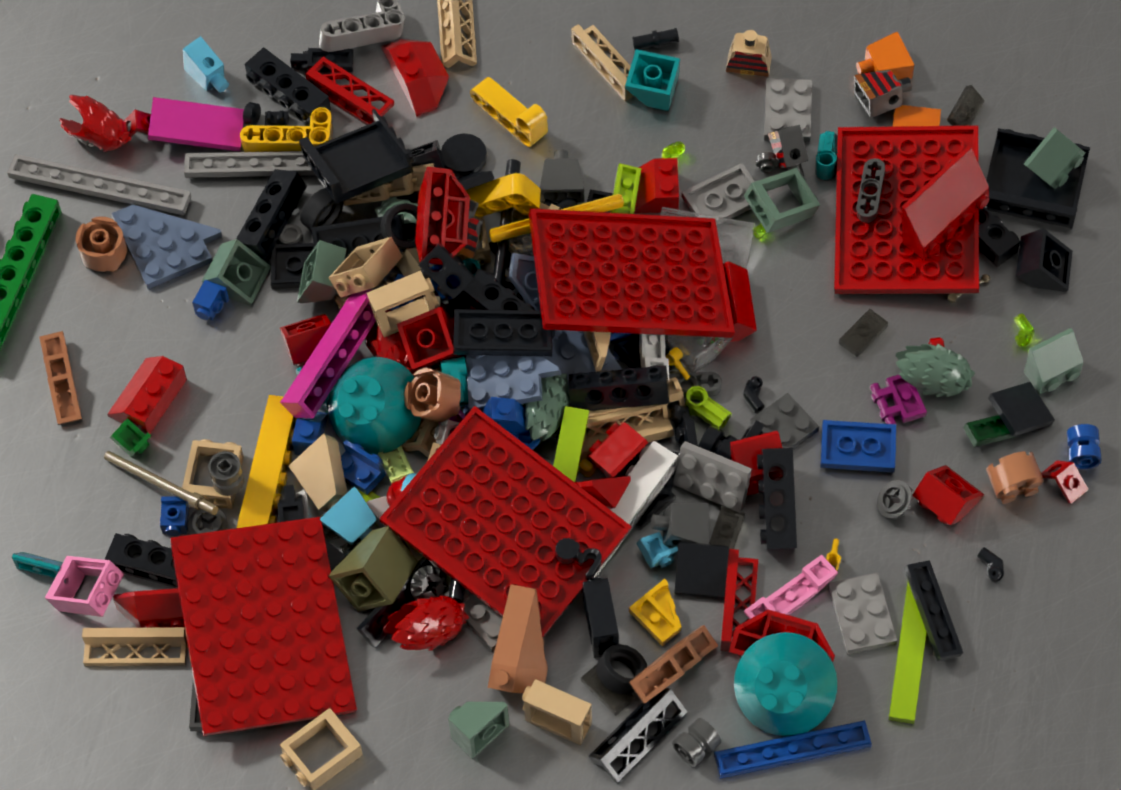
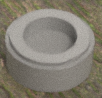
[279,224,303,244]

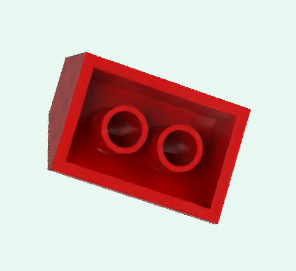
[723,261,757,342]
[107,356,187,434]

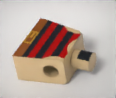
[726,30,772,77]

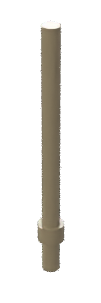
[104,451,219,515]

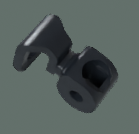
[556,538,602,581]

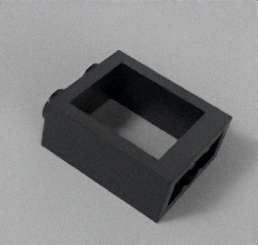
[583,577,619,658]

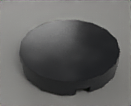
[441,133,487,176]

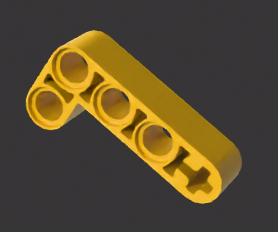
[470,77,548,147]
[240,107,333,152]
[466,173,541,218]

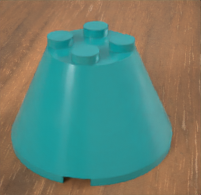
[328,357,422,455]
[734,632,838,736]

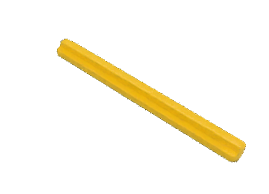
[489,194,624,242]

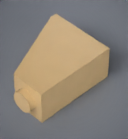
[289,434,347,512]

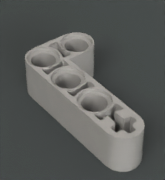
[319,0,405,52]

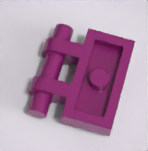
[870,375,927,425]

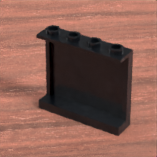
[299,109,414,204]
[986,128,1090,229]

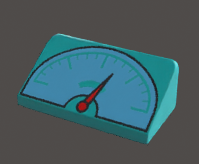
[12,552,63,579]

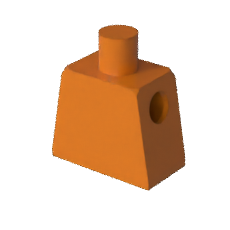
[856,32,915,80]

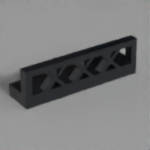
[588,688,688,783]

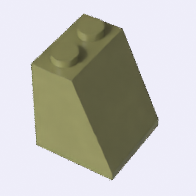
[328,526,418,612]

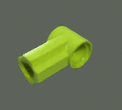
[685,386,732,430]

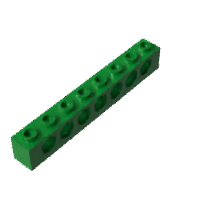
[0,194,62,350]

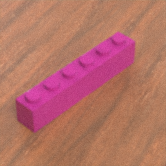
[280,289,376,418]

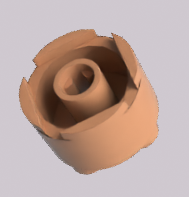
[76,217,127,272]
[404,368,461,422]
[986,451,1044,504]

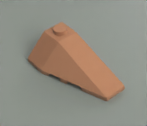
[488,584,548,693]

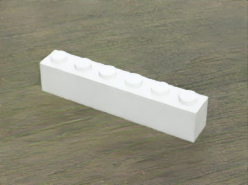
[594,441,679,578]

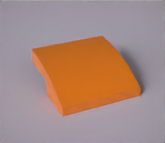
[893,105,941,127]

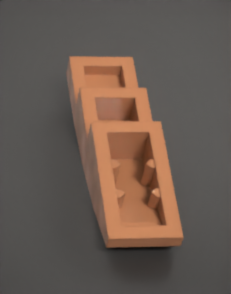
[39,331,82,425]
[629,625,718,704]

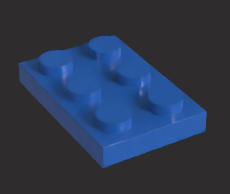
[820,420,896,472]

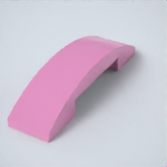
[744,554,838,619]

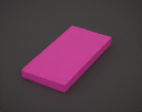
[148,97,244,152]

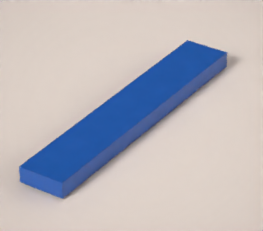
[714,720,872,779]

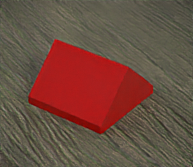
[575,476,631,509]

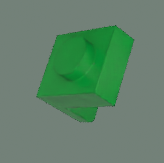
[110,418,152,457]

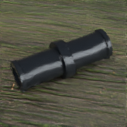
[632,28,679,50]

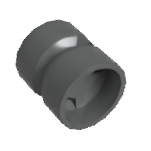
[208,451,245,496]
[672,718,721,767]

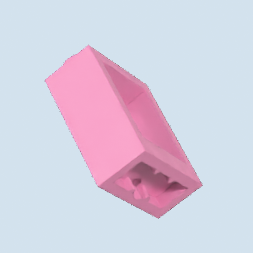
[45,556,124,617]

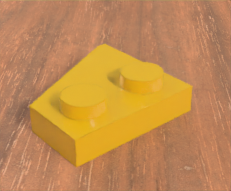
[629,578,682,646]

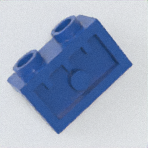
[341,440,386,495]

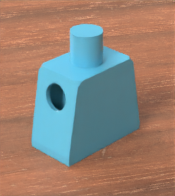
[183,36,229,92]
[320,486,377,545]

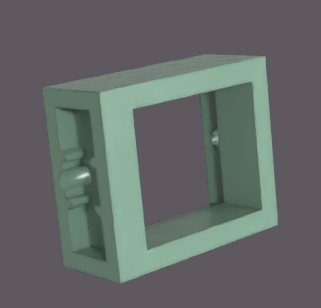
[744,168,820,233]

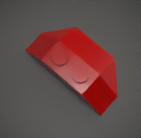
[381,39,449,117]
[415,167,470,265]
[113,588,185,628]
[729,609,835,662]

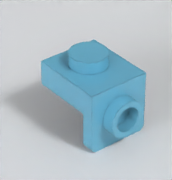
[636,532,678,568]

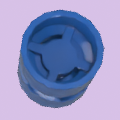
[1066,424,1102,469]

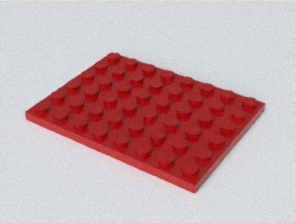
[834,125,979,294]
[529,208,735,338]
[379,406,632,637]
[170,517,357,736]

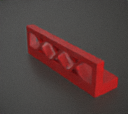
[306,57,394,125]
[720,549,758,652]

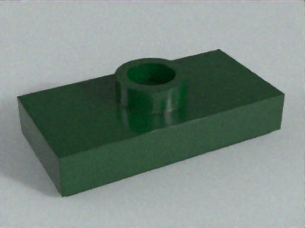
[963,415,1016,447]

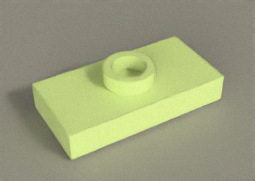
[378,446,414,484]

